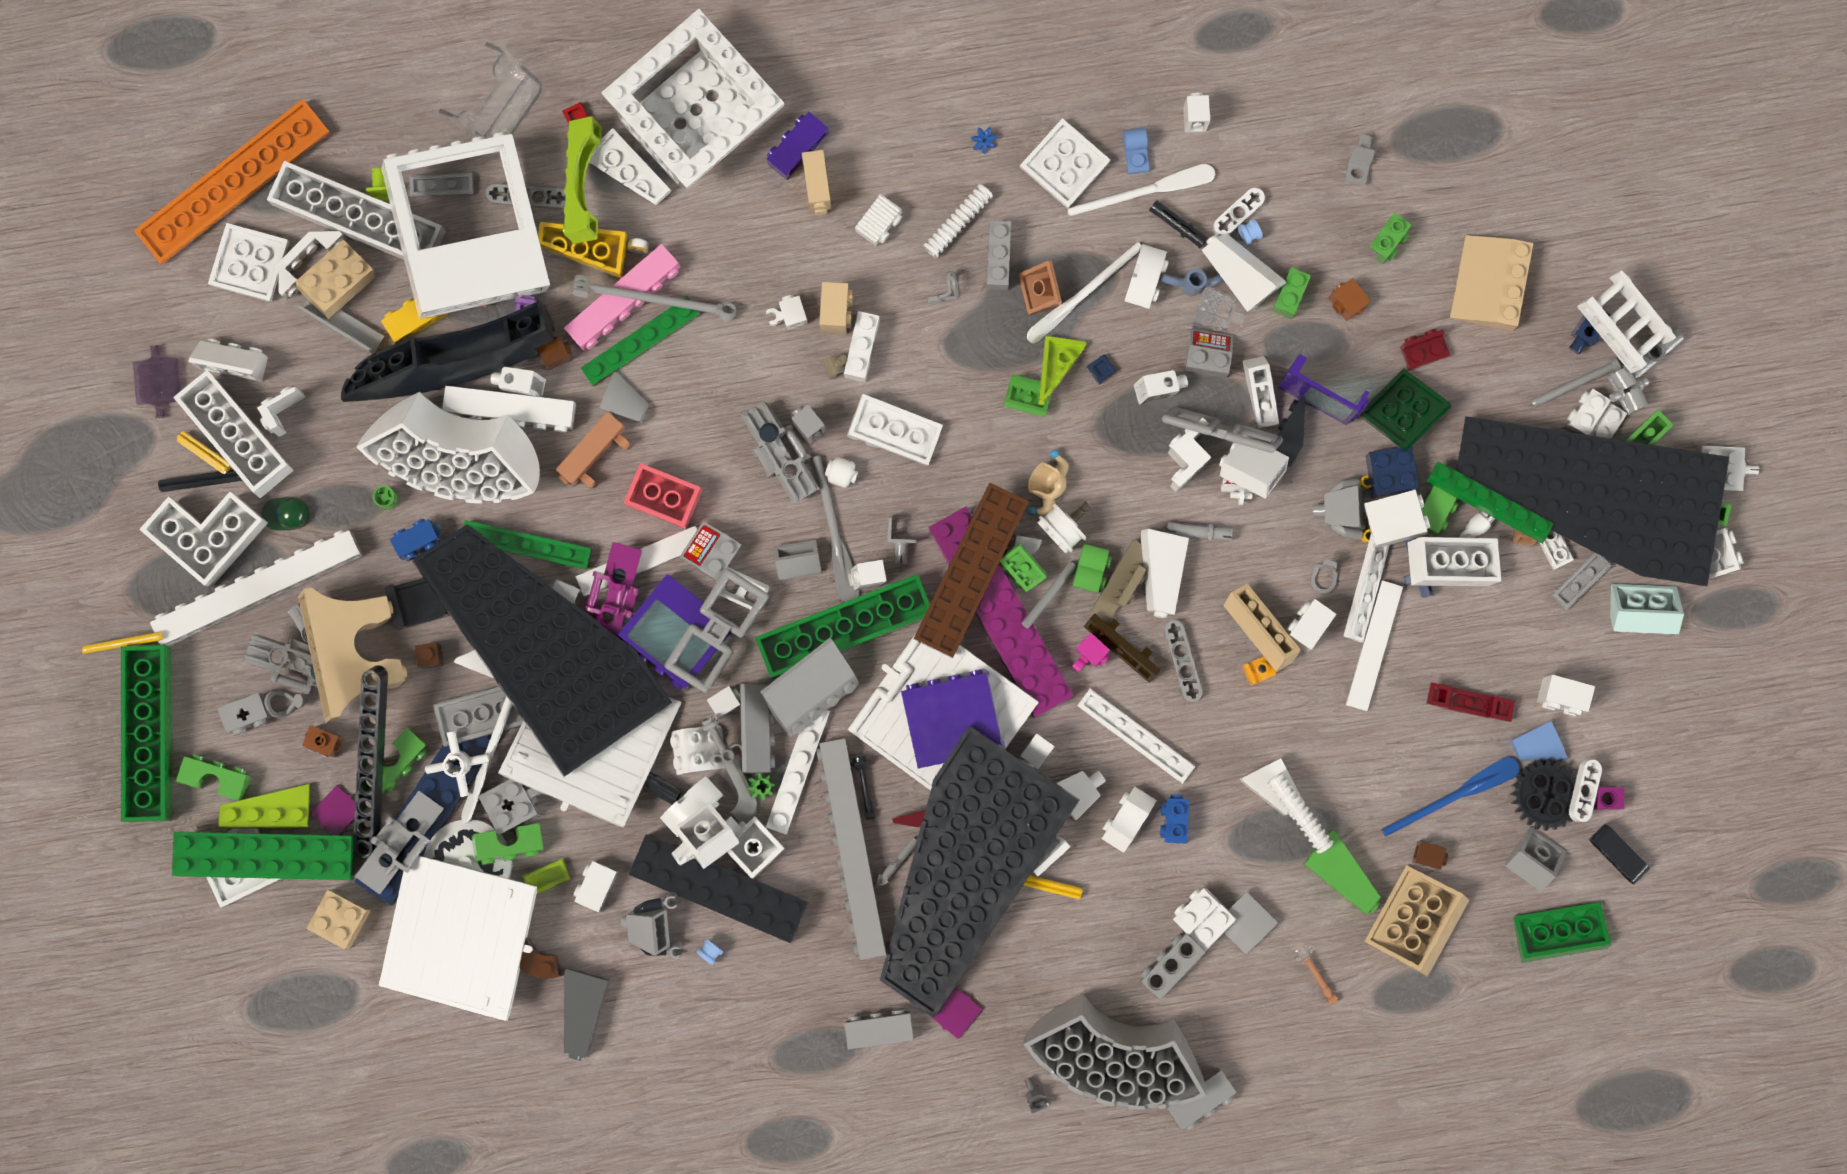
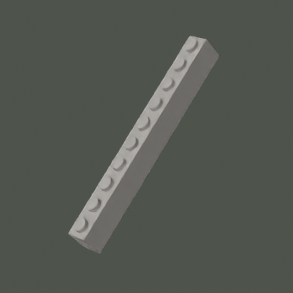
[816,739,886,960]

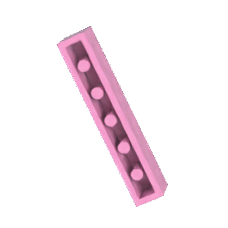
[564,244,680,351]

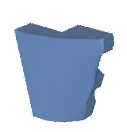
[1509,721,1568,761]

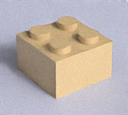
[819,282,853,334]
[306,889,371,949]

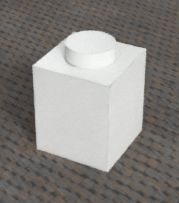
[707,686,741,719]

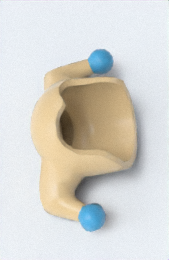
[1028,449,1069,516]

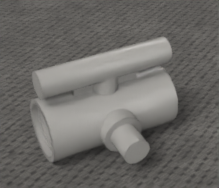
[1607,367,1649,416]

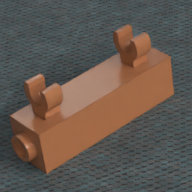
[556,412,631,489]

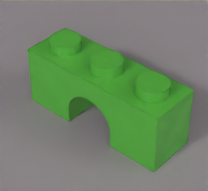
[366,728,430,794]
[176,754,252,801]
[471,823,544,865]

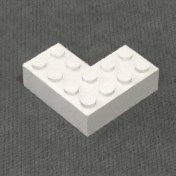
[139,492,268,588]

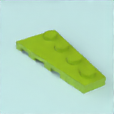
[218,784,311,829]

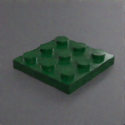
[1360,368,1451,452]

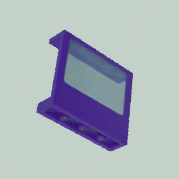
[1278,354,1370,425]
[618,574,733,690]

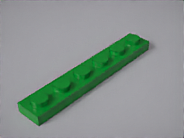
[581,296,700,387]
[1427,461,1554,544]
[464,520,592,570]

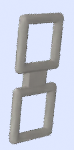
[1162,407,1283,453]
[665,569,769,693]

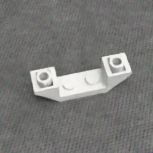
[279,231,347,300]

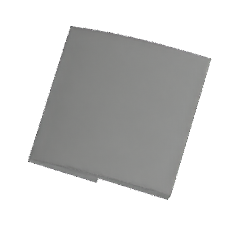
[1224,892,1278,955]

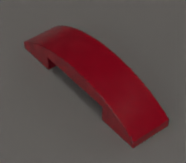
[1426,682,1515,722]

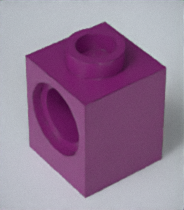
[1593,787,1625,810]

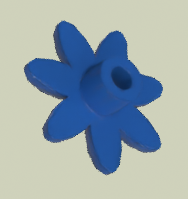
[971,127,998,154]

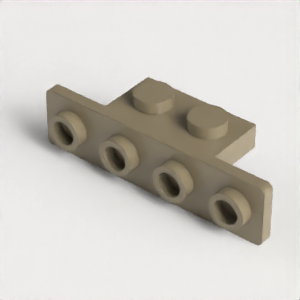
[1090,540,1147,624]

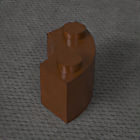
[519,939,562,978]

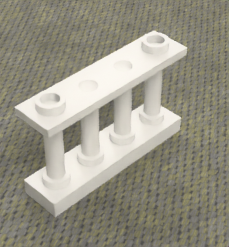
[1577,270,1676,373]

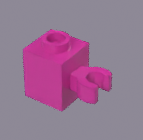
[1072,633,1110,673]

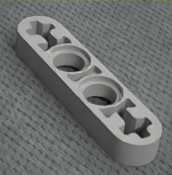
[486,184,566,209]
[1164,620,1202,703]

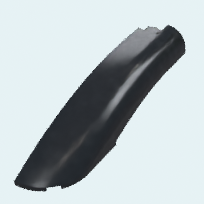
[341,300,555,402]

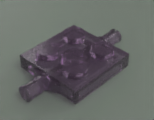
[133,345,181,419]

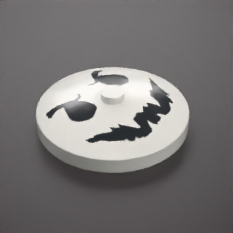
[424,819,512,879]

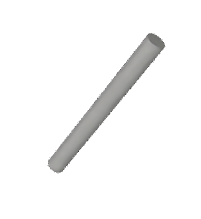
[1022,562,1076,628]

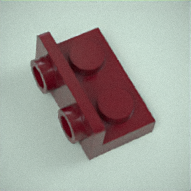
[1400,328,1451,371]

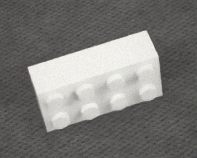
[1408,537,1501,586]

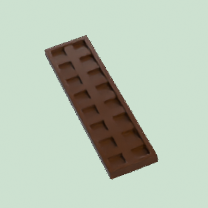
[913,482,1029,659]

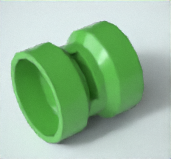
[373,486,398,510]

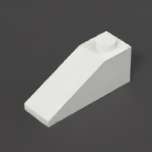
[1243,356,1279,429]

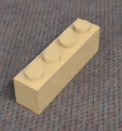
[1223,584,1301,672]

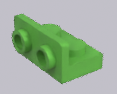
[999,542,1047,592]

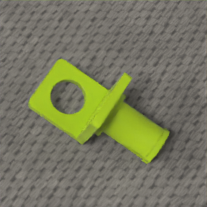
[366,168,390,204]

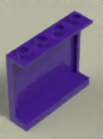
[901,669,1006,769]

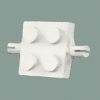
[1699,446,1759,491]

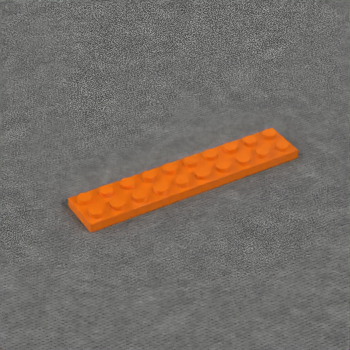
[134,99,331,265]

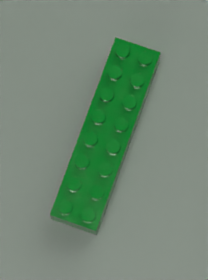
[755,574,930,680]
[121,645,172,822]
[172,831,355,880]

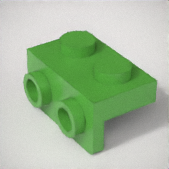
[1369,213,1411,264]
[1004,374,1051,417]

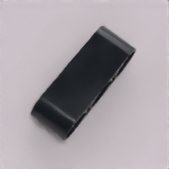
[1589,824,1650,885]

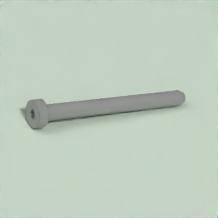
[1531,357,1621,407]

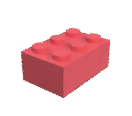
[624,463,703,530]

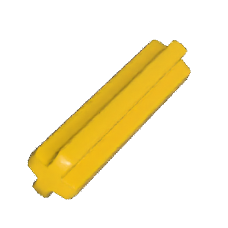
[177,431,231,474]
[1023,875,1083,899]

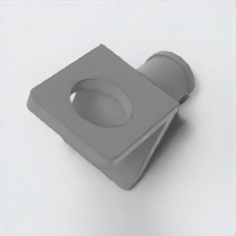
[1345,134,1375,186]
[888,516,917,564]

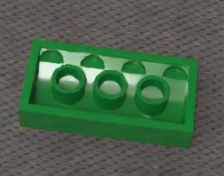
[1513,902,1611,963]

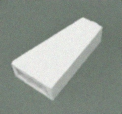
[1202,233,1286,312]
[1141,529,1189,618]

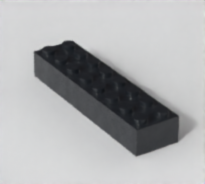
[628,834,809,943]

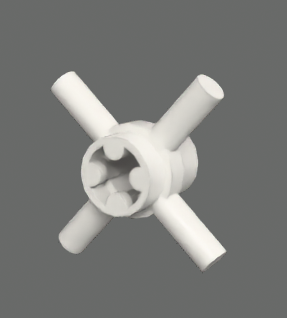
[425,731,491,797]

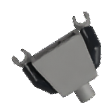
[621,892,683,958]

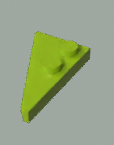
[1038,336,1086,405]

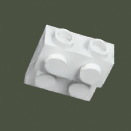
[1566,389,1627,438]
[1709,528,1744,579]
[1173,888,1237,951]

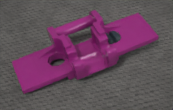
[584,542,642,638]

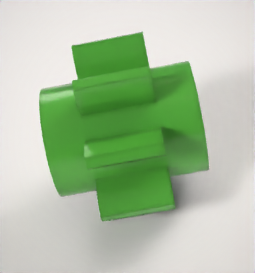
[746,773,775,800]

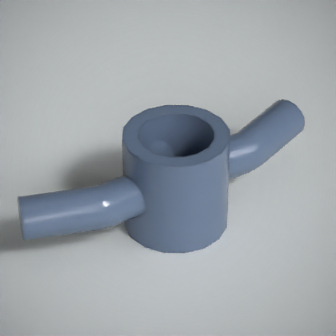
[1161,269,1225,296]

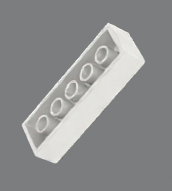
[173,370,294,498]

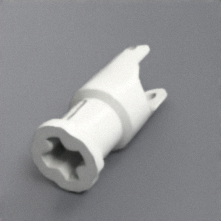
[1459,512,1495,538]

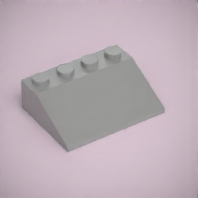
[760,638,859,737]

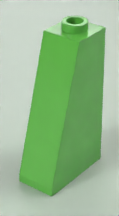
[1302,830,1381,914]

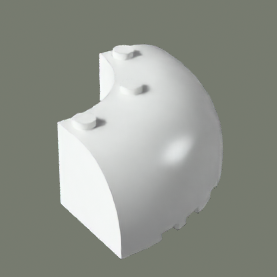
[356,392,540,503]

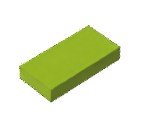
[522,859,572,894]

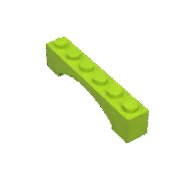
[563,116,602,244]

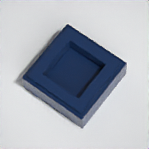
[1086,354,1117,384]

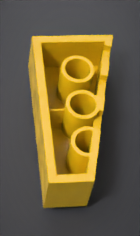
[538,222,628,279]

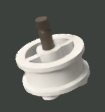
[1037,501,1091,553]

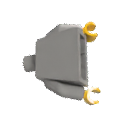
[1313,475,1372,543]

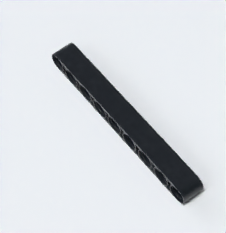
[353,665,388,859]

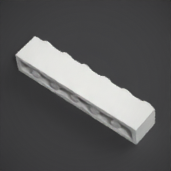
[442,386,577,433]

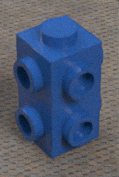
[390,519,442,561]
[1160,794,1189,844]

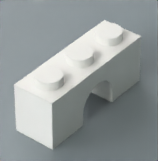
[844,311,880,383]

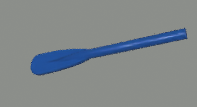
[1381,757,1519,837]

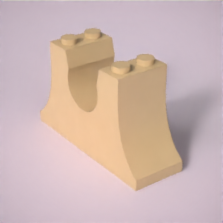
[298,587,407,724]

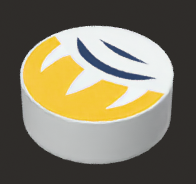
[627,238,649,254]

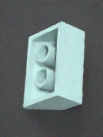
[1610,584,1684,634]

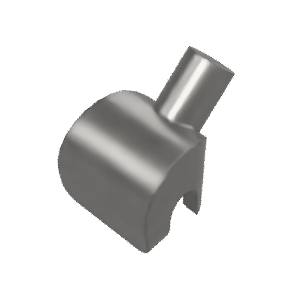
[1025,1078,1051,1113]

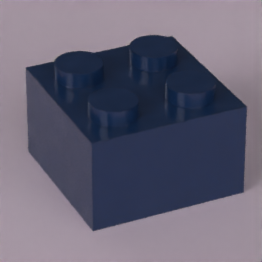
[1366,447,1419,498]

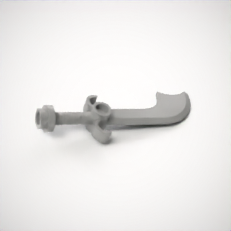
[702,716,757,824]

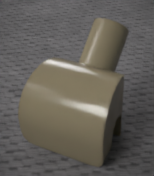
[823,355,847,379]

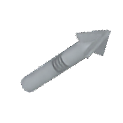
[874,837,917,890]

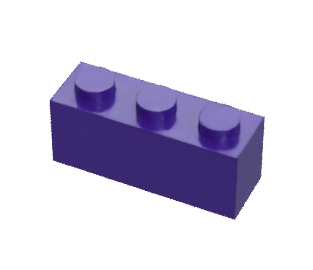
[767,112,829,180]

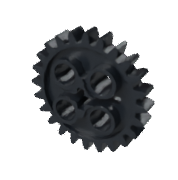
[1510,759,1576,831]

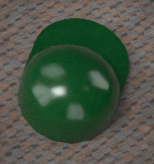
[261,497,310,531]

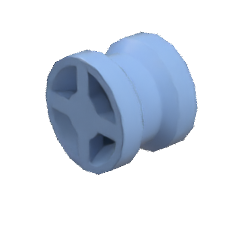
[1238,219,1263,245]
[696,938,724,966]

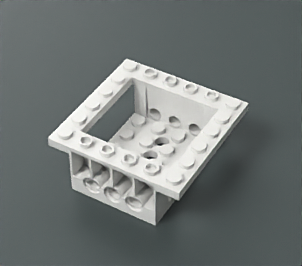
[601,9,785,190]

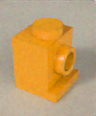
[1242,656,1276,686]

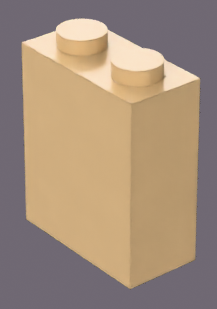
[802,150,832,215]

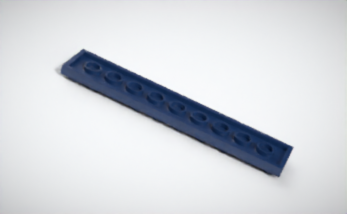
[355,731,505,905]

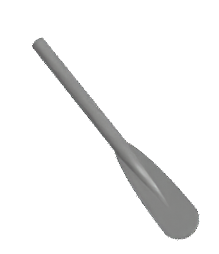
[813,456,859,602]

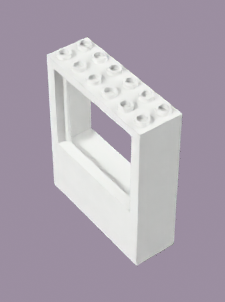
[381,132,550,319]

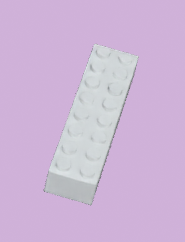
[267,161,446,260]

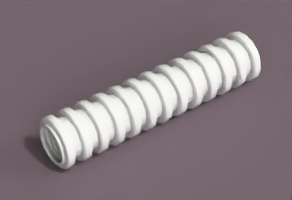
[924,184,993,258]
[1267,773,1334,853]

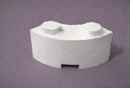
[1125,244,1169,309]
[660,776,723,837]
[1102,786,1157,853]

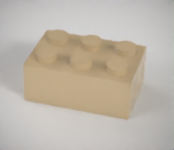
[295,240,376,320]

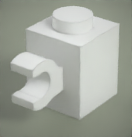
[766,294,808,330]

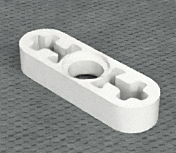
[1213,188,1265,237]
[1569,760,1602,822]

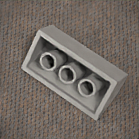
[740,684,775,774]

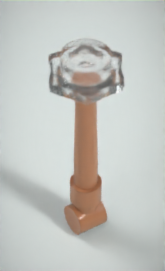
[1294,946,1338,1005]

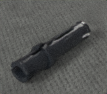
[1149,200,1208,249]

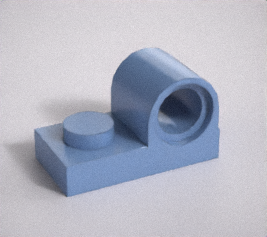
[1122,127,1150,175]

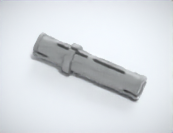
[1167,521,1233,541]

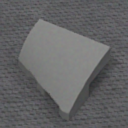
[599,372,649,424]

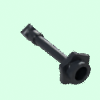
[850,756,875,820]

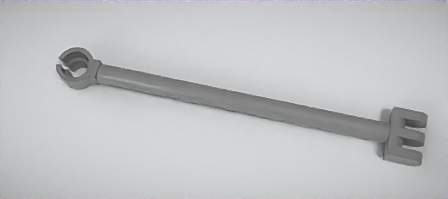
[572,275,737,322]

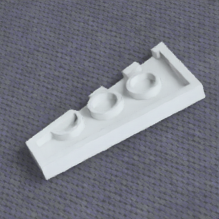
[589,128,671,205]

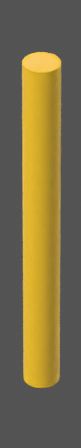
[82,632,163,654]

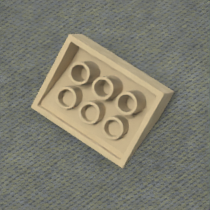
[1449,235,1533,331]
[1364,865,1469,977]

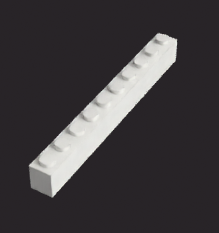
[150,529,364,646]

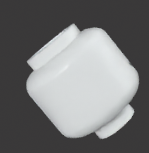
[825,457,858,488]

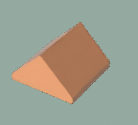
[1018,260,1062,315]

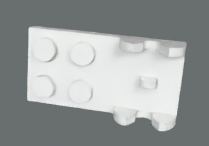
[847,394,943,466]

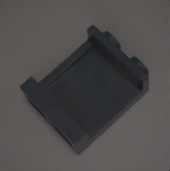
[385,578,450,630]

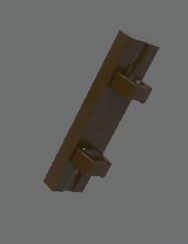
[1083,613,1161,683]

